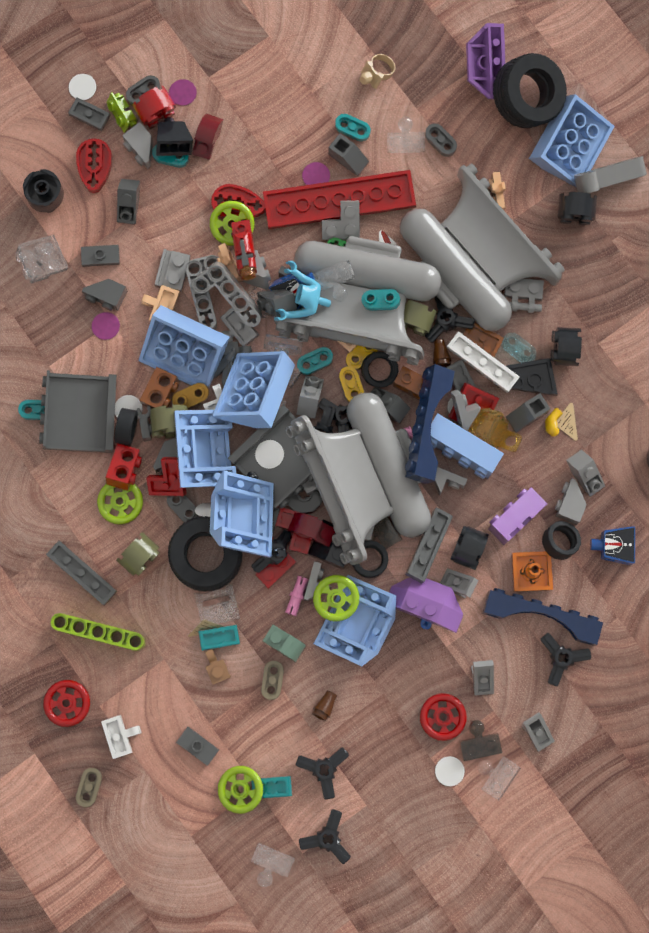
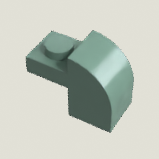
[263,625,306,662]

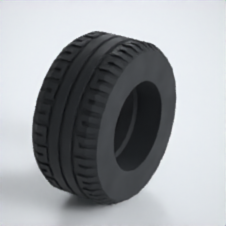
[493,53,567,128]
[168,516,243,592]

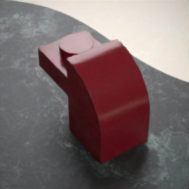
[192,113,224,160]
[288,513,335,547]

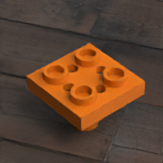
[511,551,553,592]

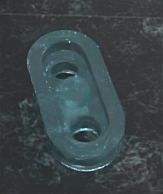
[502,333,537,363]

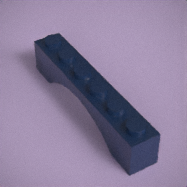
[405,364,455,484]
[482,588,603,646]

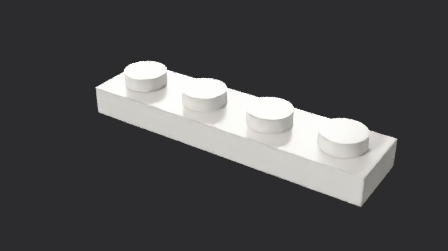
[447,331,519,393]

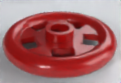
[43,680,90,727]
[420,693,467,741]

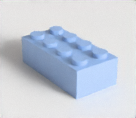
[431,413,504,479]

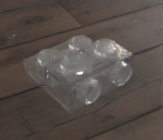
[15,234,69,283]

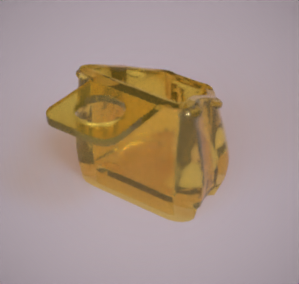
[468,408,522,452]

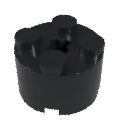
[23,169,64,213]
[558,192,597,225]
[550,327,582,366]
[450,526,489,570]

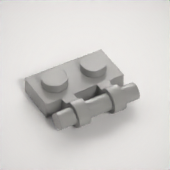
[504,279,544,313]

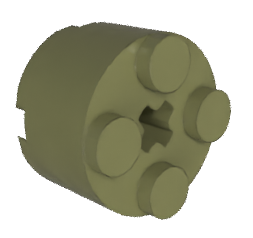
[404,300,437,337]
[150,405,188,439]
[116,532,160,576]

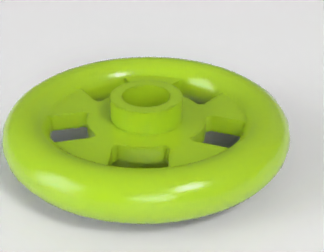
[209,201,254,246]
[97,484,143,524]
[313,575,360,622]
[218,766,263,814]

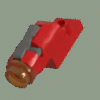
[231,219,257,280]

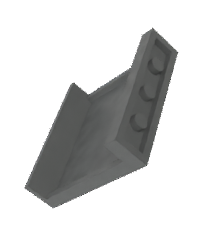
[39,370,117,453]
[228,405,314,510]

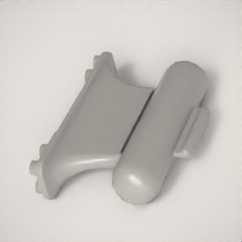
[400,163,565,331]
[274,236,441,366]
[286,393,432,565]

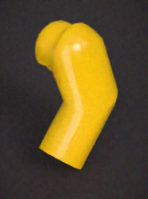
[545,408,563,437]

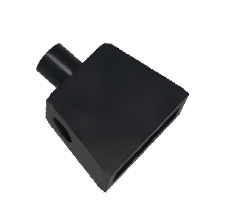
[156,117,193,156]

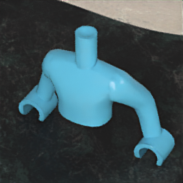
[274,261,331,322]

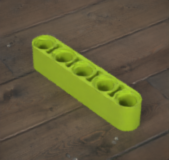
[51,613,146,651]

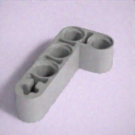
[574,156,647,193]
[185,255,221,330]
[193,262,262,327]

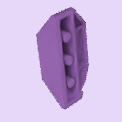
[466,23,505,99]
[389,577,463,633]

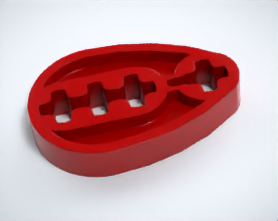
[76,138,112,193]
[211,184,265,221]

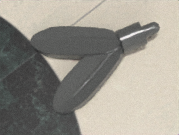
[213,348,235,387]

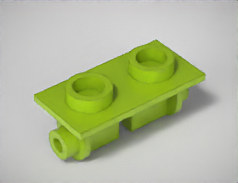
[106,92,137,133]

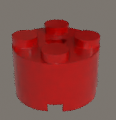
[132,86,176,129]

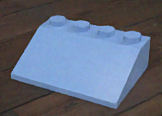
[529,94,615,188]
[138,305,230,389]
[212,351,295,428]

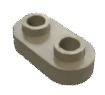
[261,661,284,700]
[76,768,102,807]

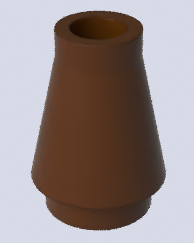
[433,339,452,367]
[312,690,337,721]

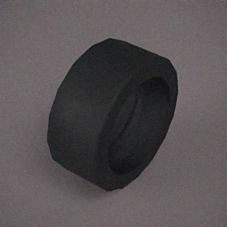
[361,351,399,388]
[114,408,138,446]
[542,521,581,560]
[352,540,389,578]

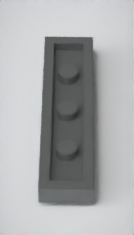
[405,507,453,584]
[46,540,117,606]

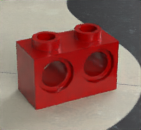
[105,443,142,491]

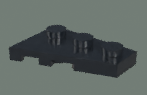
[497,358,558,396]

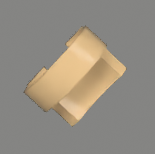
[359,54,395,89]

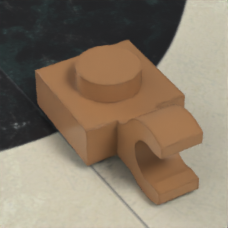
[205,649,231,685]

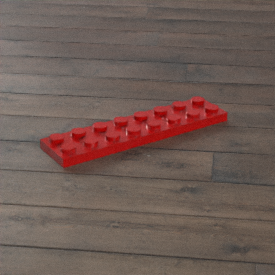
[263,170,416,230]

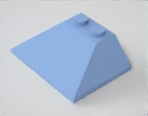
[174,410,236,488]
[210,471,274,558]
[314,575,396,667]

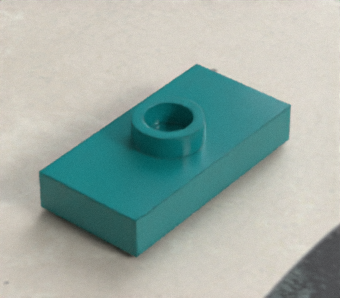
[198,625,240,651]
[251,776,292,798]

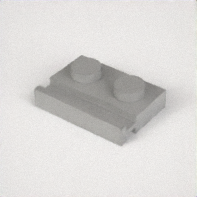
[155,249,191,292]

